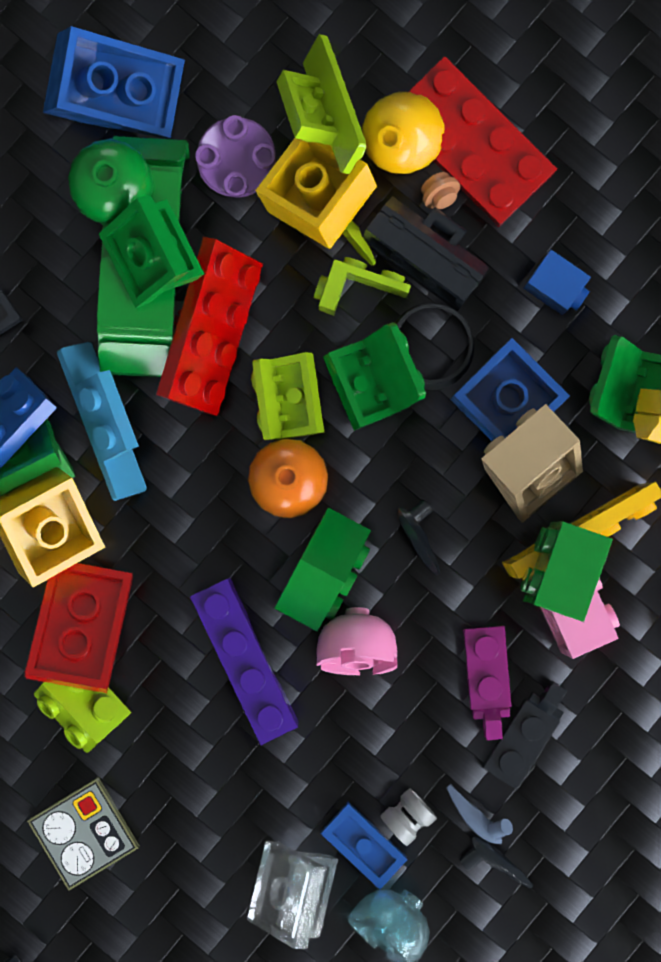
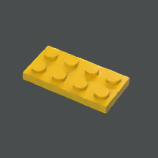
[502,482,661,579]

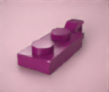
[463,625,511,740]

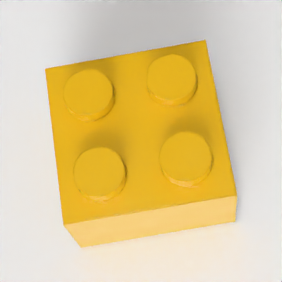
[255,138,377,249]
[0,467,105,587]

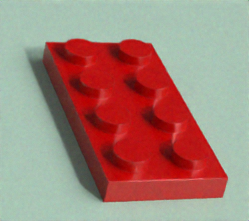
[409,56,557,227]
[156,237,263,416]

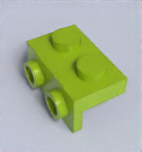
[251,352,324,440]
[34,682,131,753]

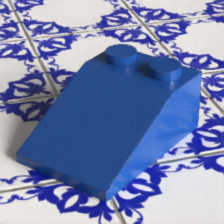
[43,26,185,139]

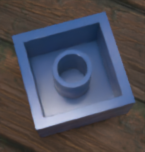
[450,338,570,441]

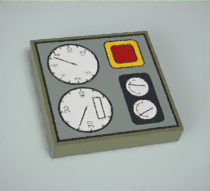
[27,777,140,891]

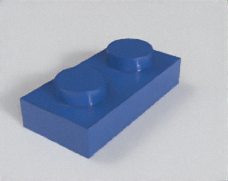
[321,801,408,889]

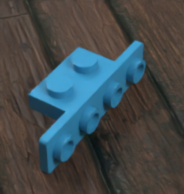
[57,342,147,501]

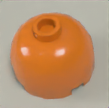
[248,438,328,518]

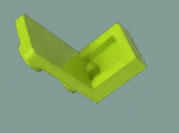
[314,257,411,316]

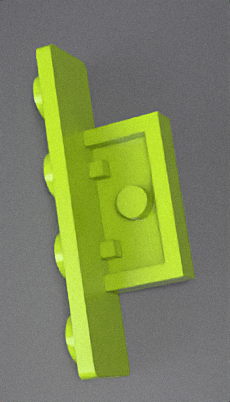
[277,34,366,174]

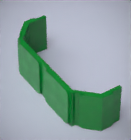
[97,136,190,377]

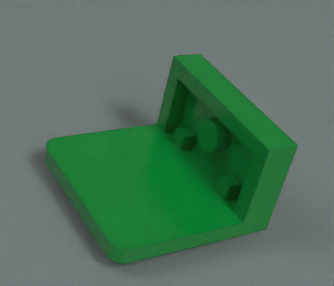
[323,322,426,431]
[589,335,661,433]

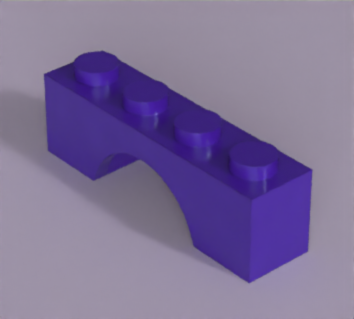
[190,578,299,745]

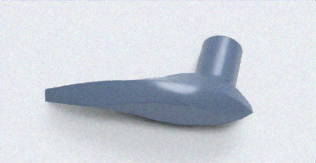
[447,784,513,844]

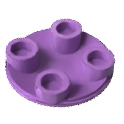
[195,115,276,198]

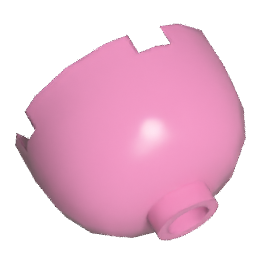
[317,607,397,675]

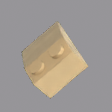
[481,404,583,523]

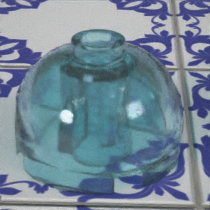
[347,889,430,962]

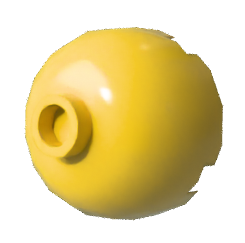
[362,92,444,174]

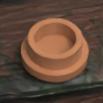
[421,172,460,209]

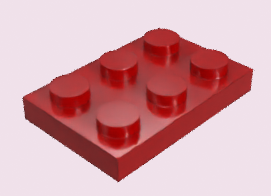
[24,563,133,693]

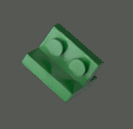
[99,194,204,308]
[0,418,75,497]

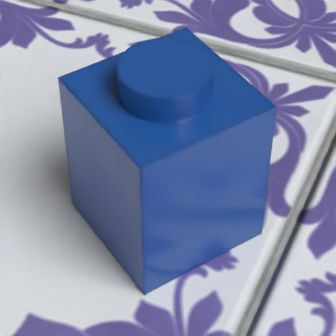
[523,250,591,315]

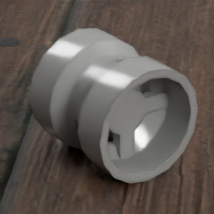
[380,788,437,846]

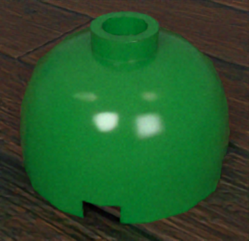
[68,139,154,226]

